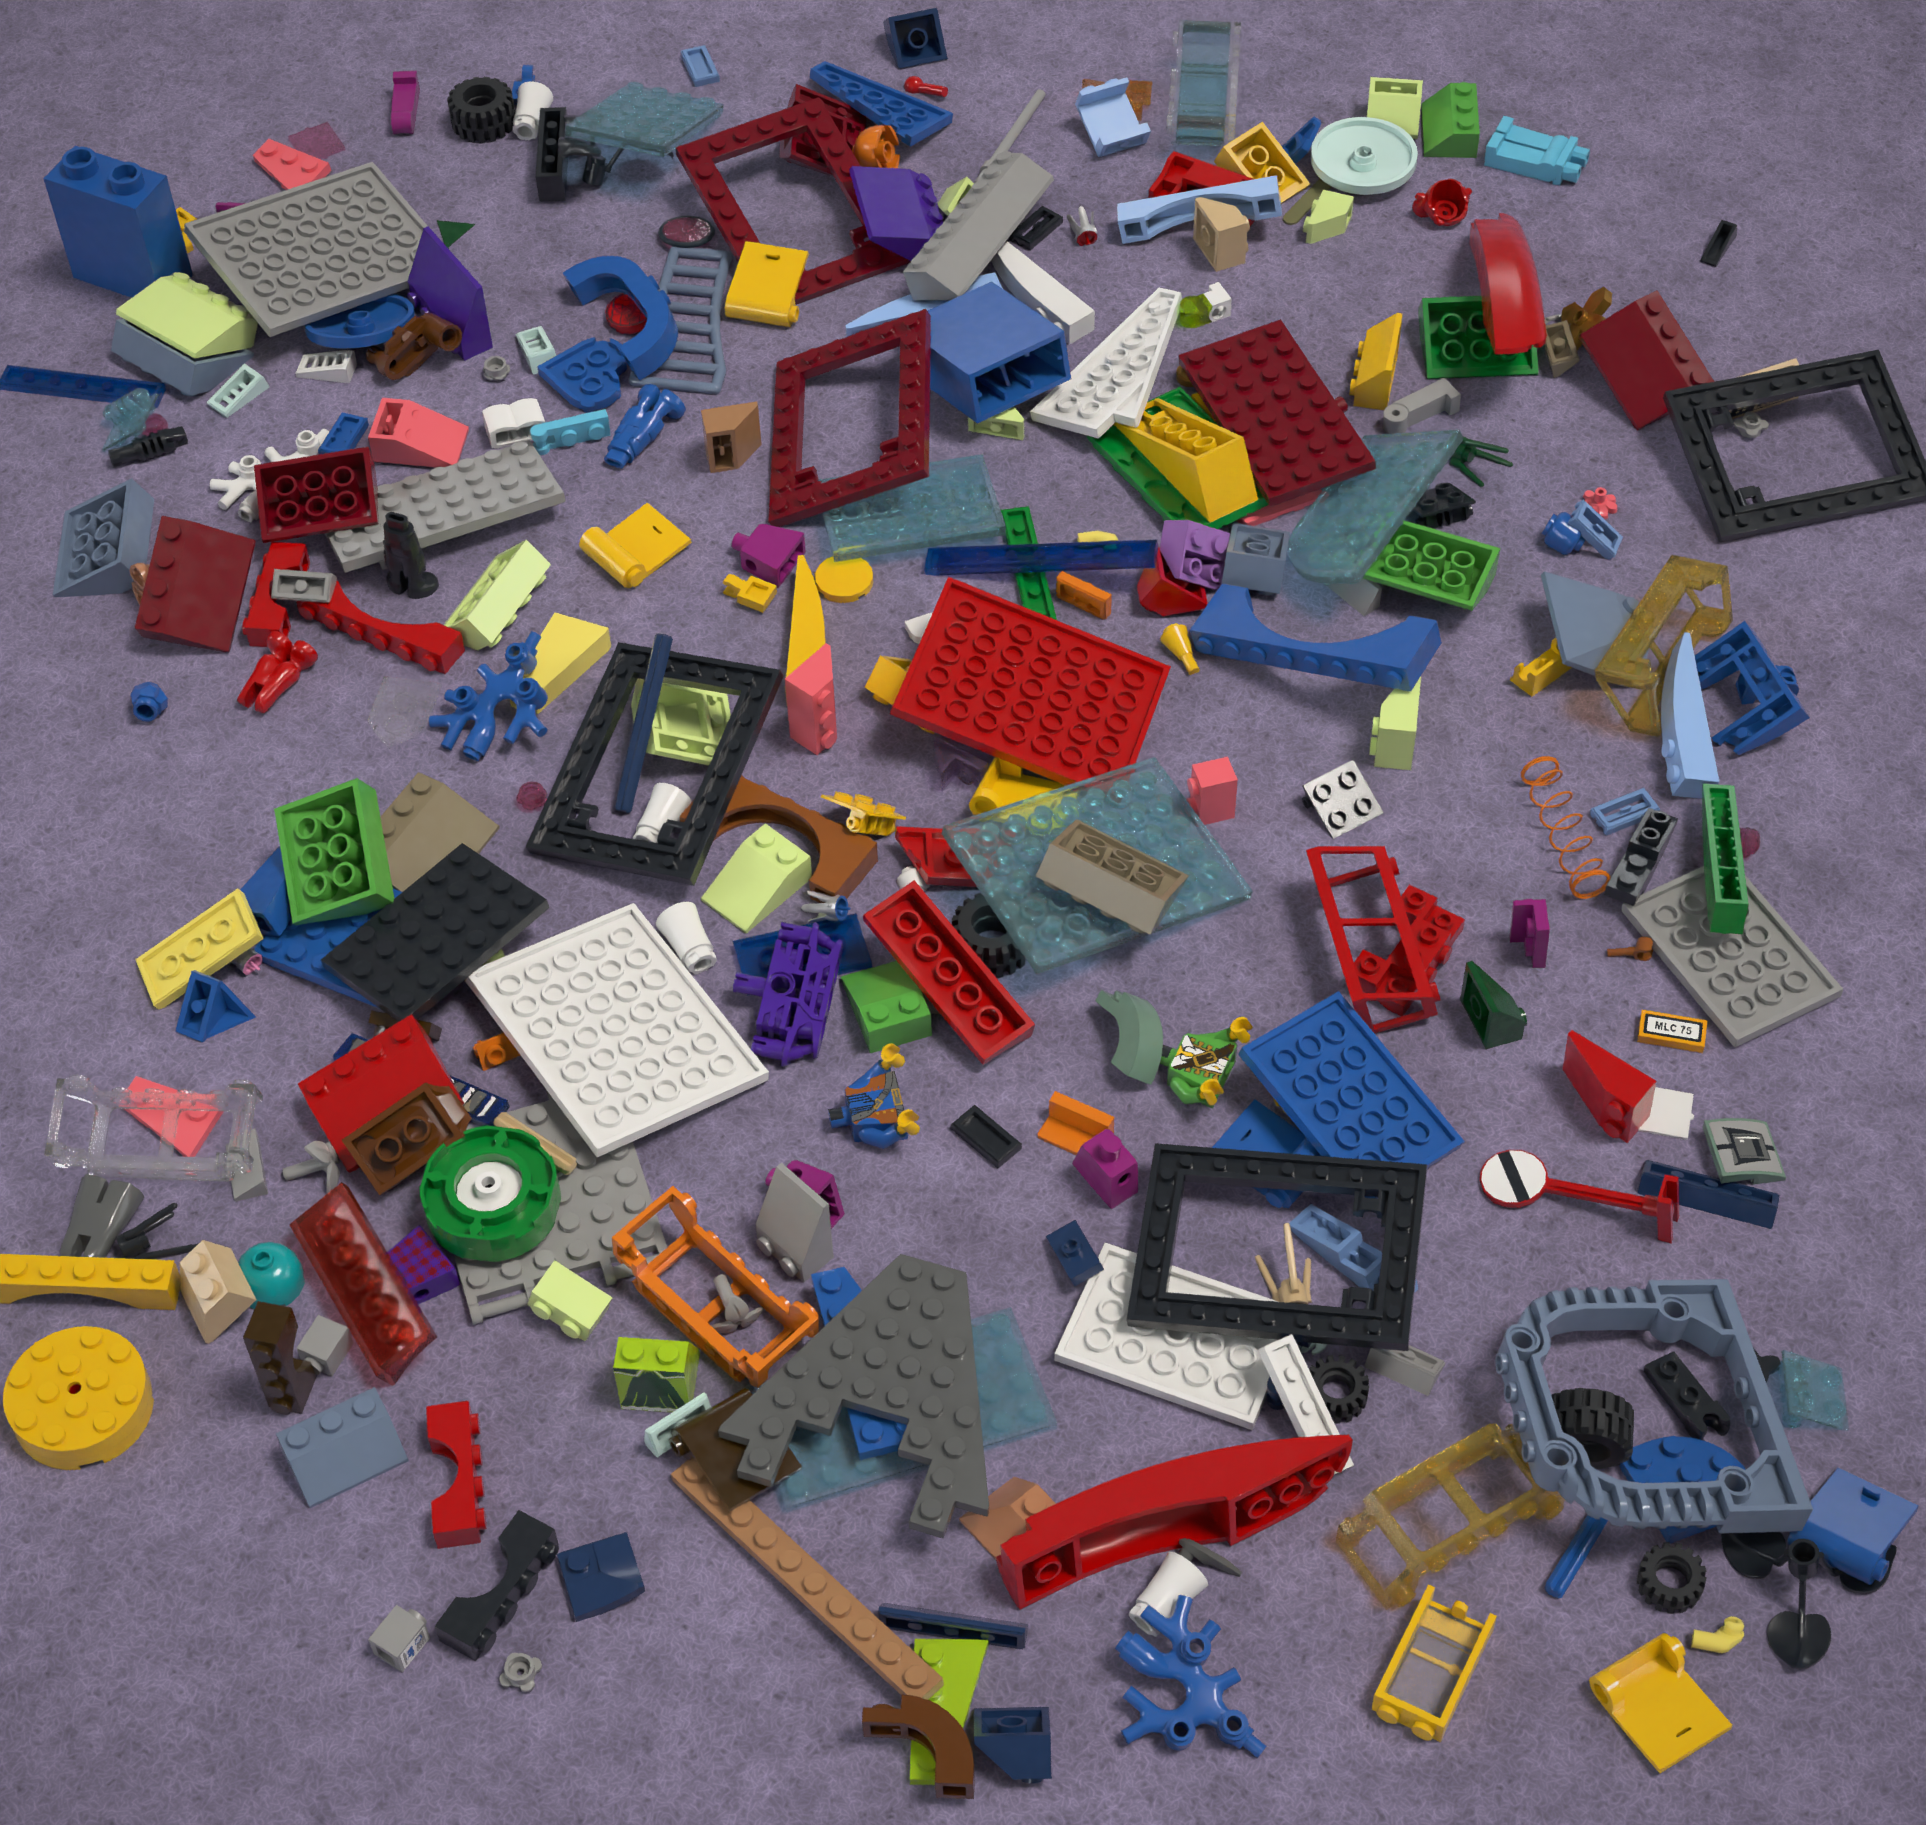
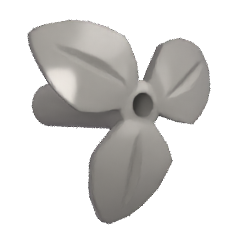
[283,1141,340,1195]
[711,1274,764,1334]

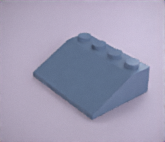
[111,319,254,396]
[53,478,154,597]

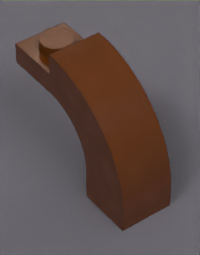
[862,1694,975,1799]

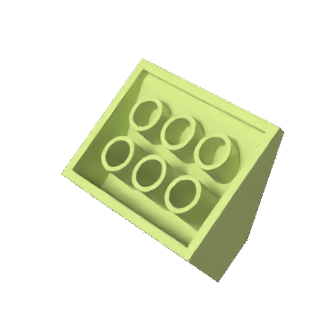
[116,272,258,359]

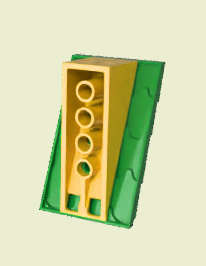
[1087,387,1268,529]

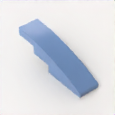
[1289,1204,1418,1292]

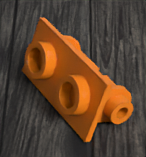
[472,1033,521,1071]

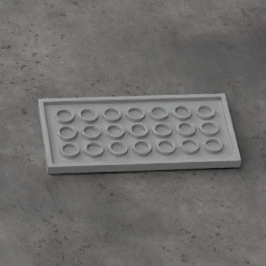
[324,440,566,573]

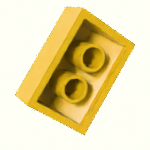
[1349,313,1403,410]
[865,655,935,734]

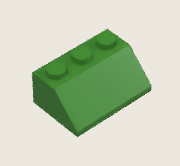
[1421,82,1480,158]

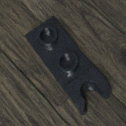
[1644,1351,1730,1441]

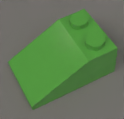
[840,961,932,1053]

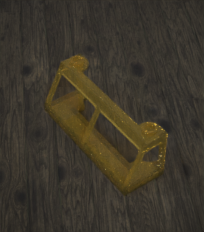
[1595,555,1733,737]

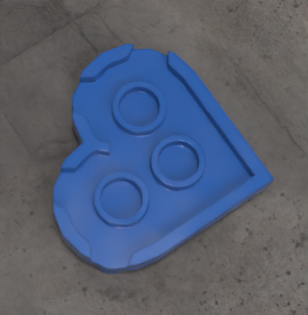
[537,337,627,413]

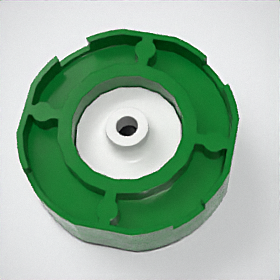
[420,1125,561,1262]

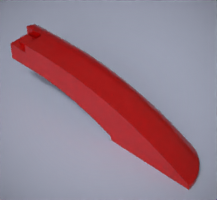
[1469,213,1547,354]
[996,1434,1353,1610]

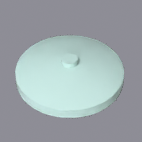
[1311,117,1418,195]

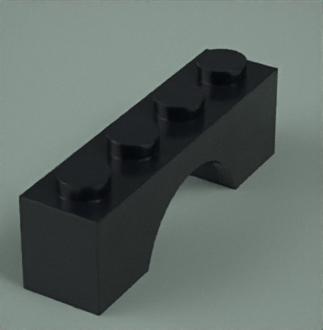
[435,1510,559,1661]

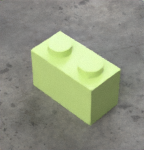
[527,1260,612,1341]

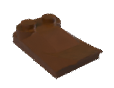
[342,1082,471,1196]

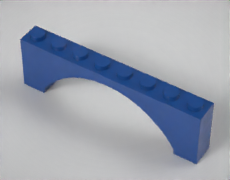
[1190,584,1442,691]

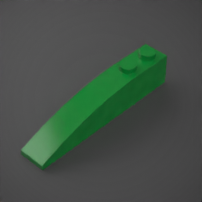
[1702,783,1749,934]

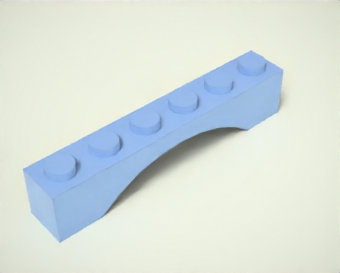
[1117,175,1282,244]

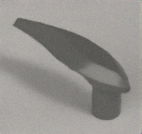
[1178,1538,1242,1577]

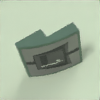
[1702,1118,1786,1185]

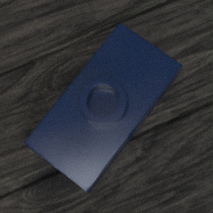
[1046,1220,1104,1287]

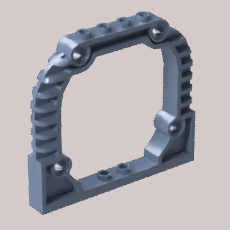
[1495,1279,1813,1533]

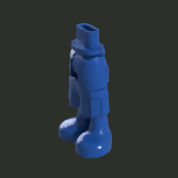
[604,384,686,469]

